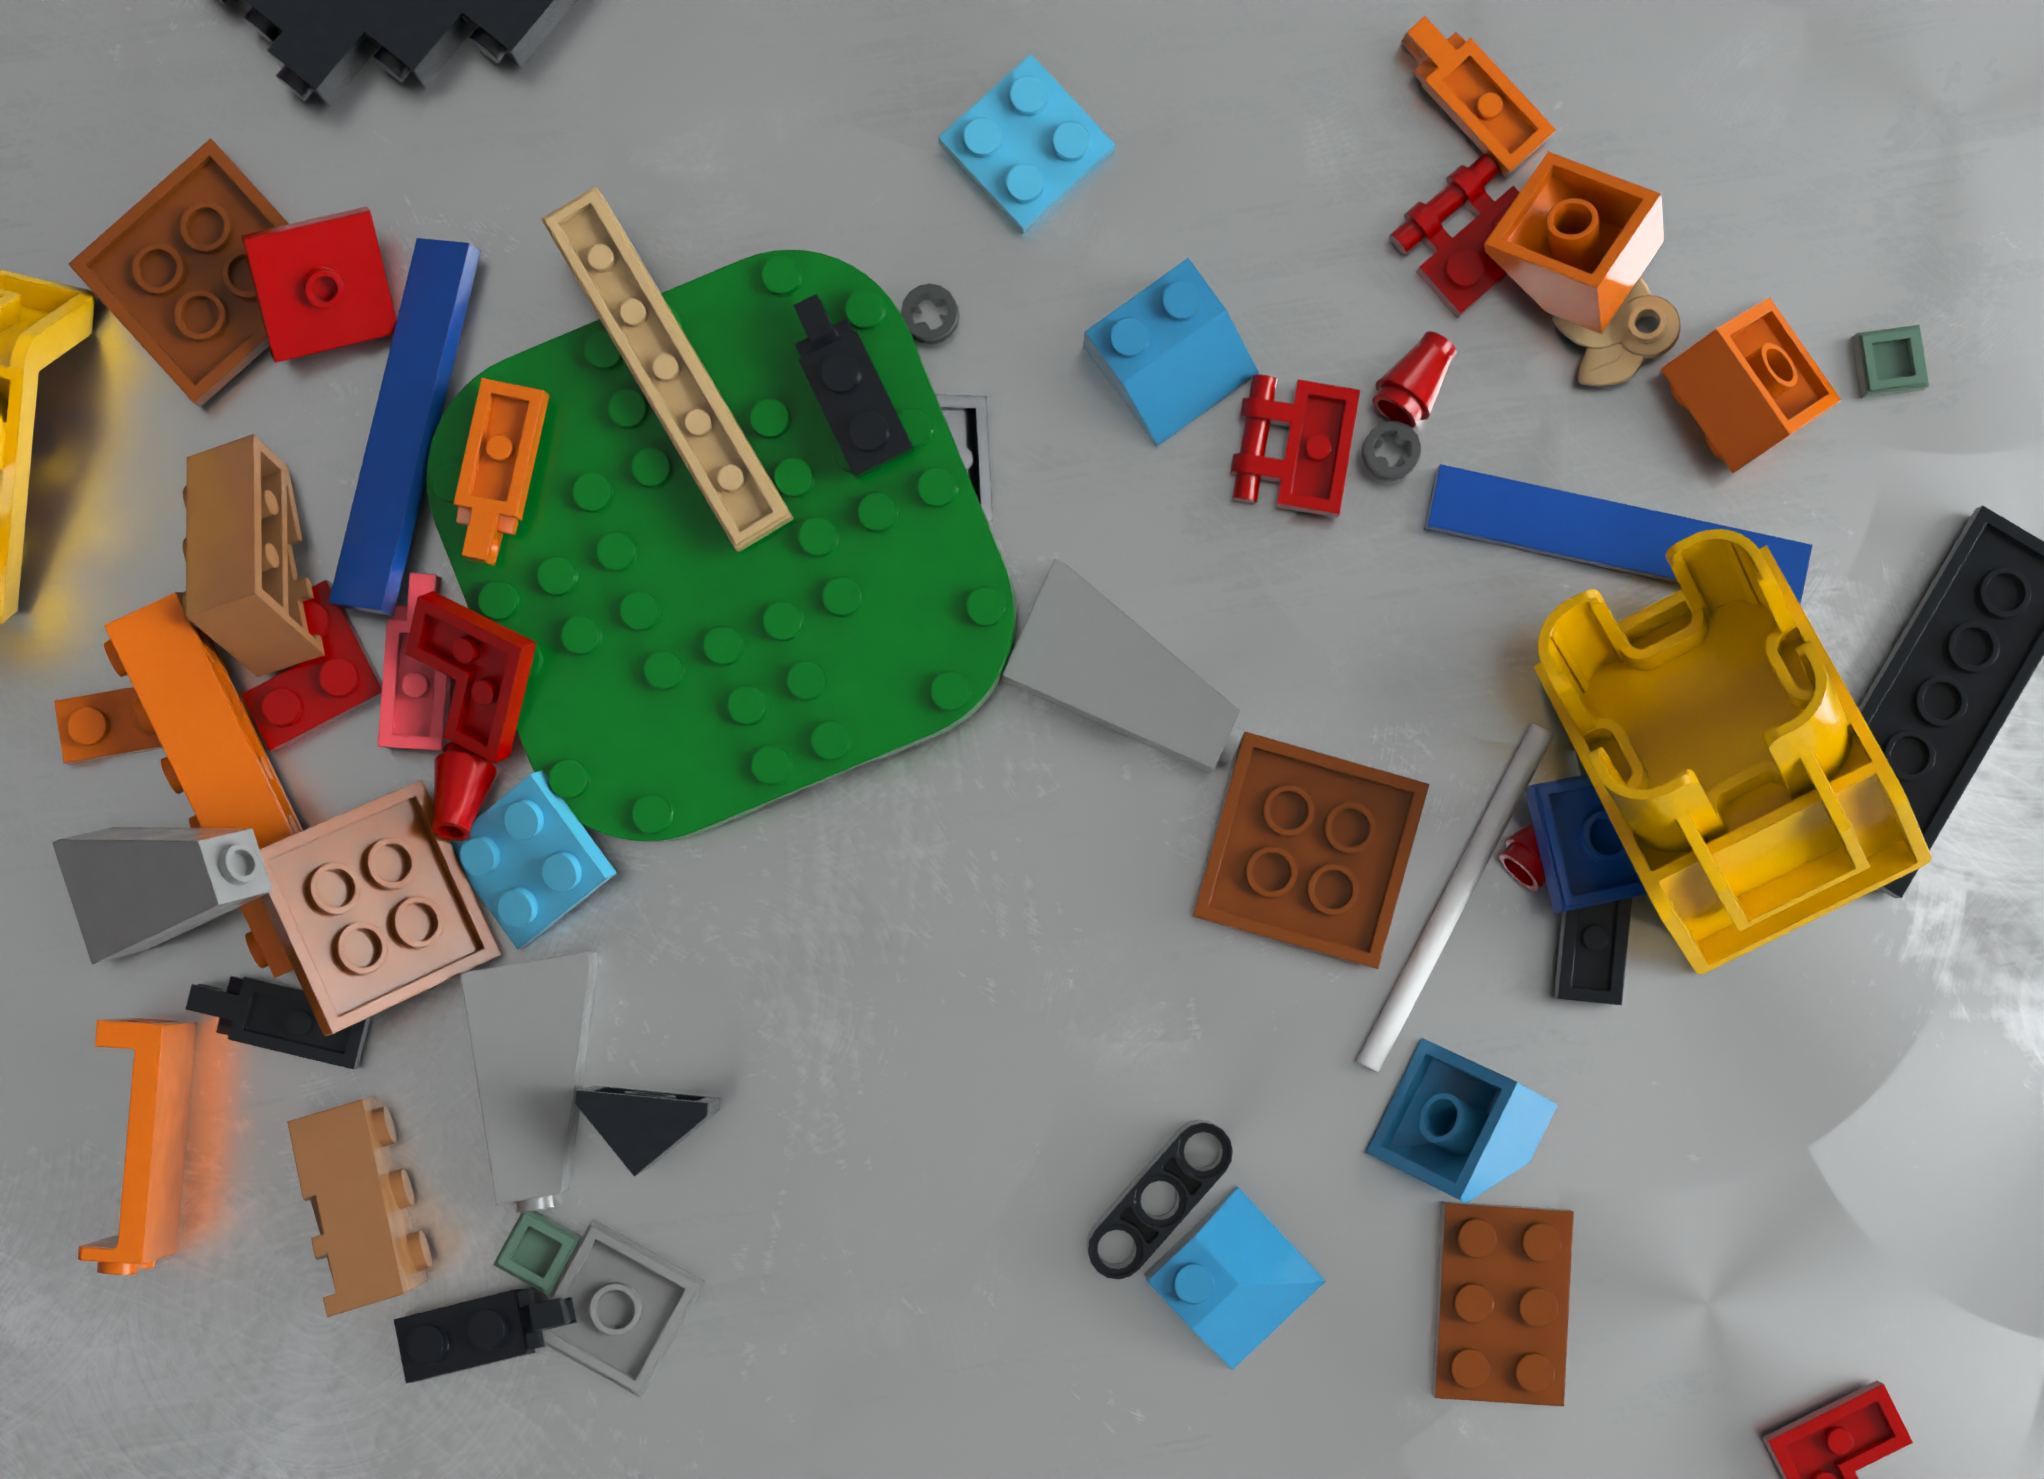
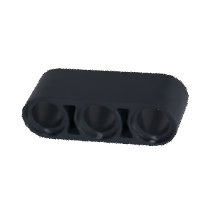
[1087,1119,1233,1279]

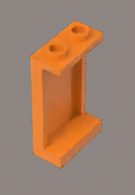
[78,1018,197,1275]

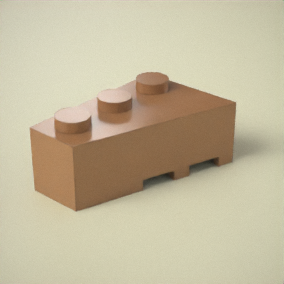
[182,434,325,677]
[287,1096,432,1317]

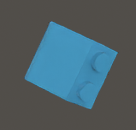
[1083,258,1259,447]

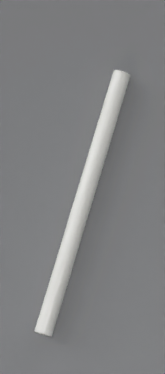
[1356,723,1554,1073]

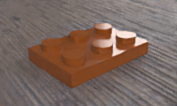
[1432,1201,1574,1406]

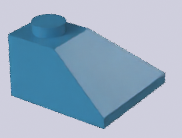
[1366,1038,1558,1204]
[1144,1186,1326,1370]

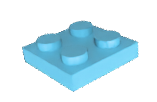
[938,54,1116,234]
[450,770,617,950]

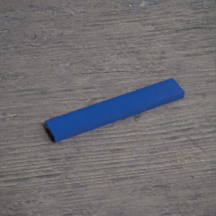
[328,238,481,616]
[1425,464,1813,605]

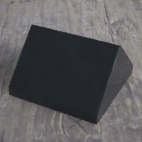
[575,1085,721,1176]

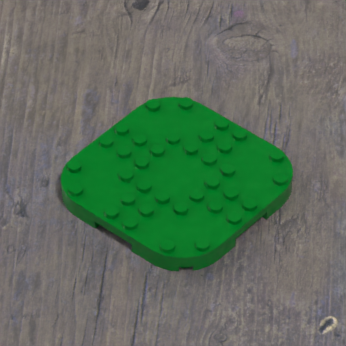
[426,250,1017,842]

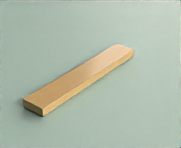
[541,186,794,552]

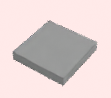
[542,1220,705,1398]

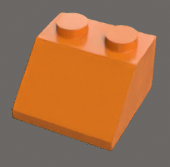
[1484,151,1664,334]
[1661,297,1841,473]

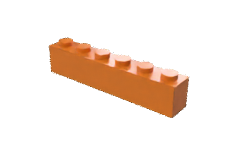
[104,592,303,979]

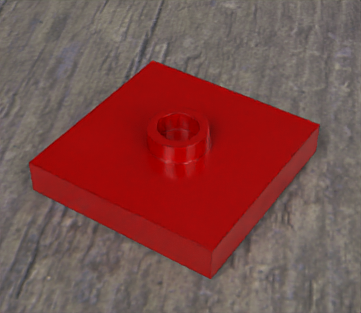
[241,206,397,363]

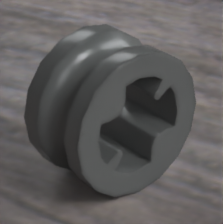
[901,283,960,345]
[1361,421,1421,482]

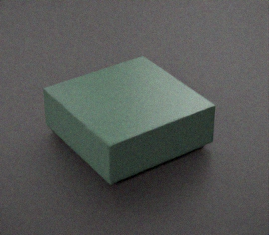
[1852,325,1929,399]
[493,1211,582,1296]

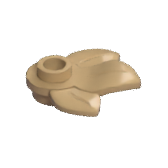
[1552,276,1681,387]

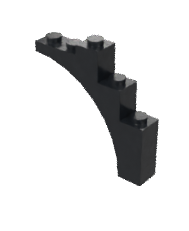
[218,0,578,107]

